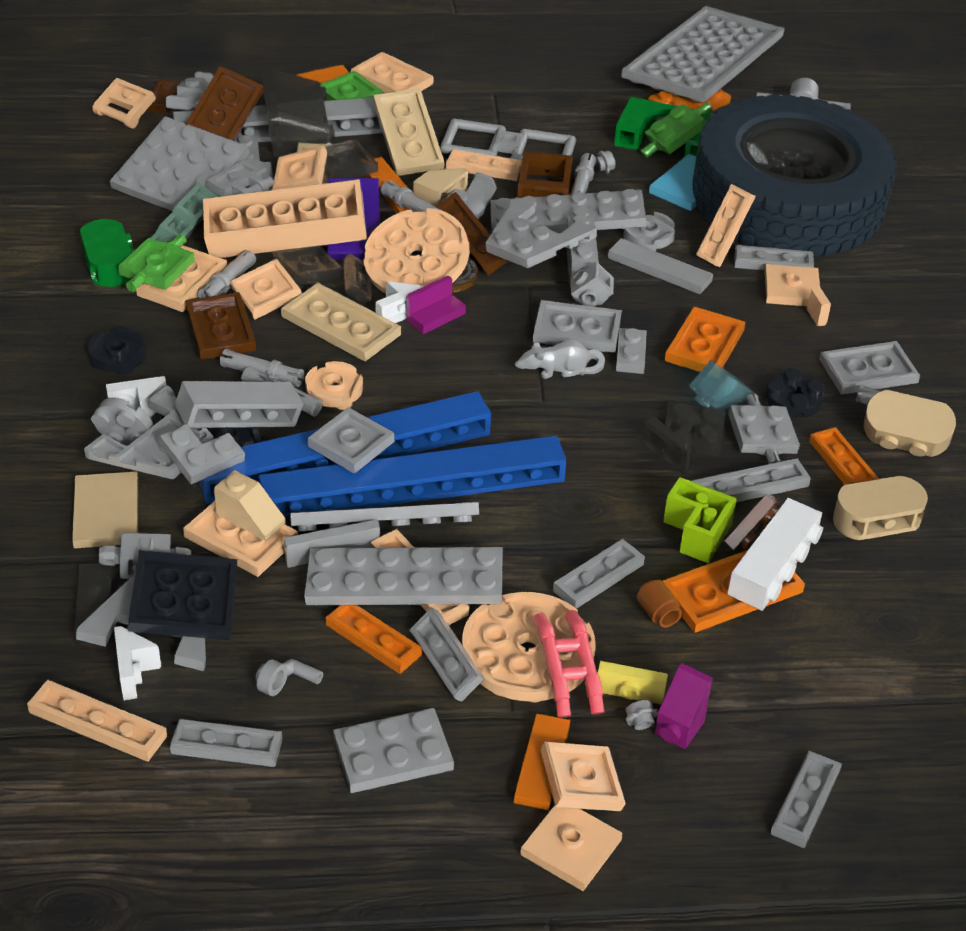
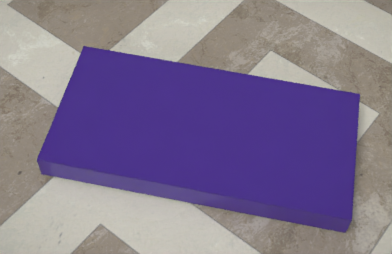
[328,178,380,260]

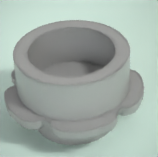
[595,150,615,174]
[625,700,658,730]

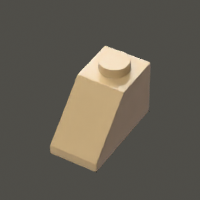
[413,168,468,206]
[214,470,286,541]

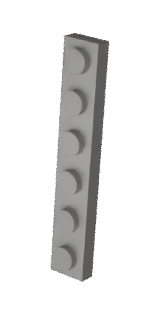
[291,502,479,532]

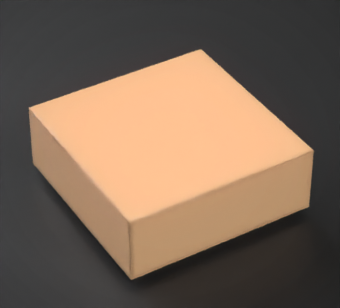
[807,288,831,326]

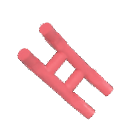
[533,610,604,718]

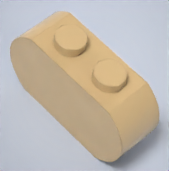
[864,390,956,457]
[833,476,928,540]

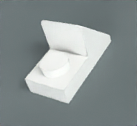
[376,281,424,323]
[106,376,166,418]
[114,626,161,700]

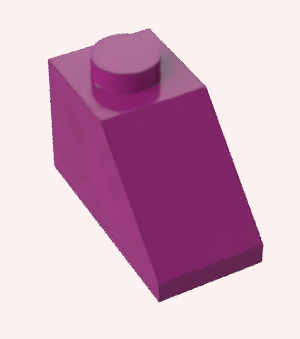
[655,663,713,749]

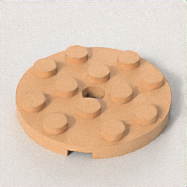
[364,208,470,294]
[462,592,596,703]

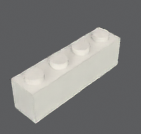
[727,498,823,611]

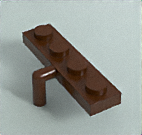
[435,192,508,276]

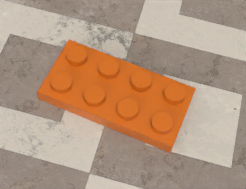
[663,550,805,633]

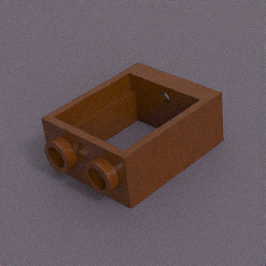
[517,151,573,198]

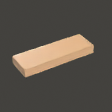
[446,149,522,181]
[696,184,756,267]

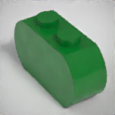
[80,219,135,287]

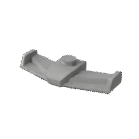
[166,72,214,111]
[442,172,497,219]

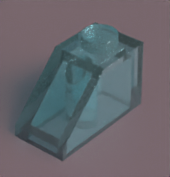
[689,360,755,411]

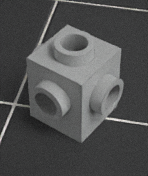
[571,261,614,307]

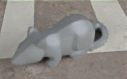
[515,340,605,379]

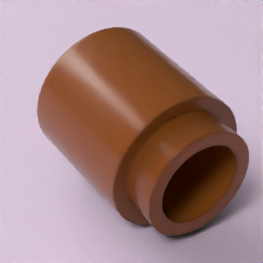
[637,580,682,628]

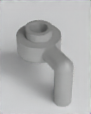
[255,659,323,696]

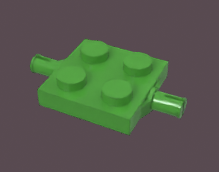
[641,101,713,158]
[118,234,195,292]

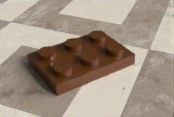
[185,66,264,141]
[185,292,256,359]

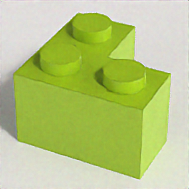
[663,477,737,563]

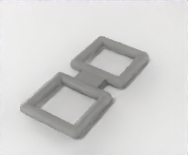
[440,119,576,160]

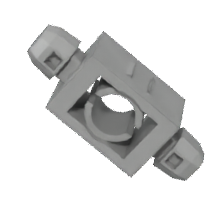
[99,533,191,579]

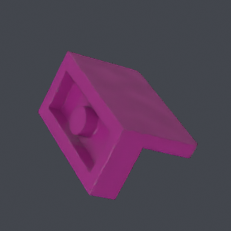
[406,275,466,334]

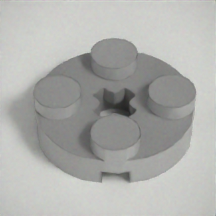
[623,211,675,251]
[91,398,153,446]

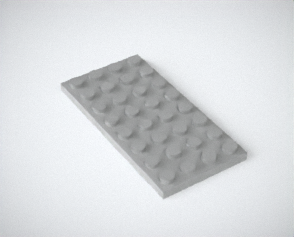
[622,6,784,102]

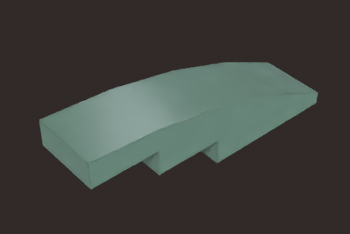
[151,182,219,242]

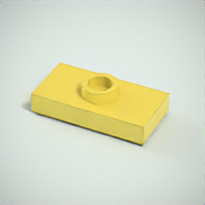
[598,661,668,705]

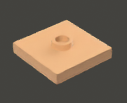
[272,146,327,190]
[230,259,302,320]
[765,264,820,306]
[540,742,626,811]
[521,806,622,891]

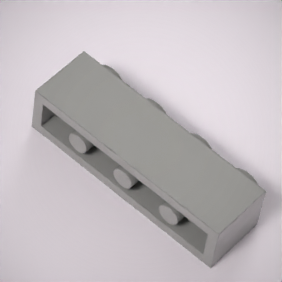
[175,381,303,428]

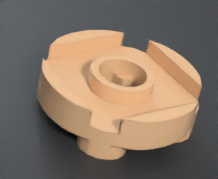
[305,361,363,410]

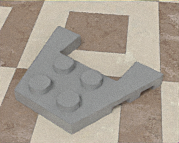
[486,197,597,268]
[84,385,214,479]
[76,574,206,671]

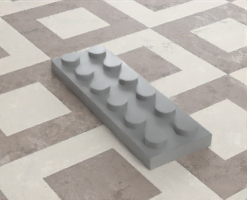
[491,189,646,233]
[305,547,503,605]

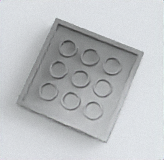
[110,116,250,211]

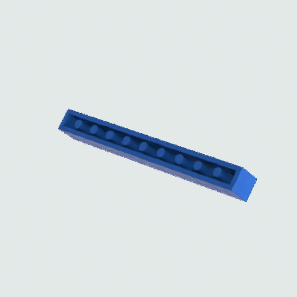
[197,391,491,504]
[259,436,566,520]

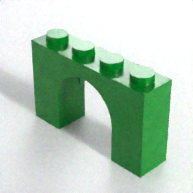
[614,97,714,158]

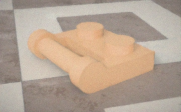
[92,78,156,129]

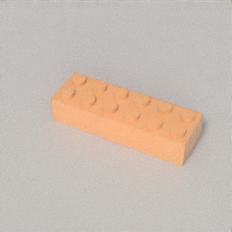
[203,179,367,258]

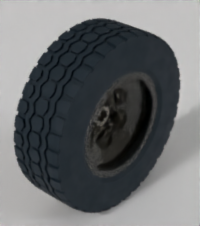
[692,95,896,257]

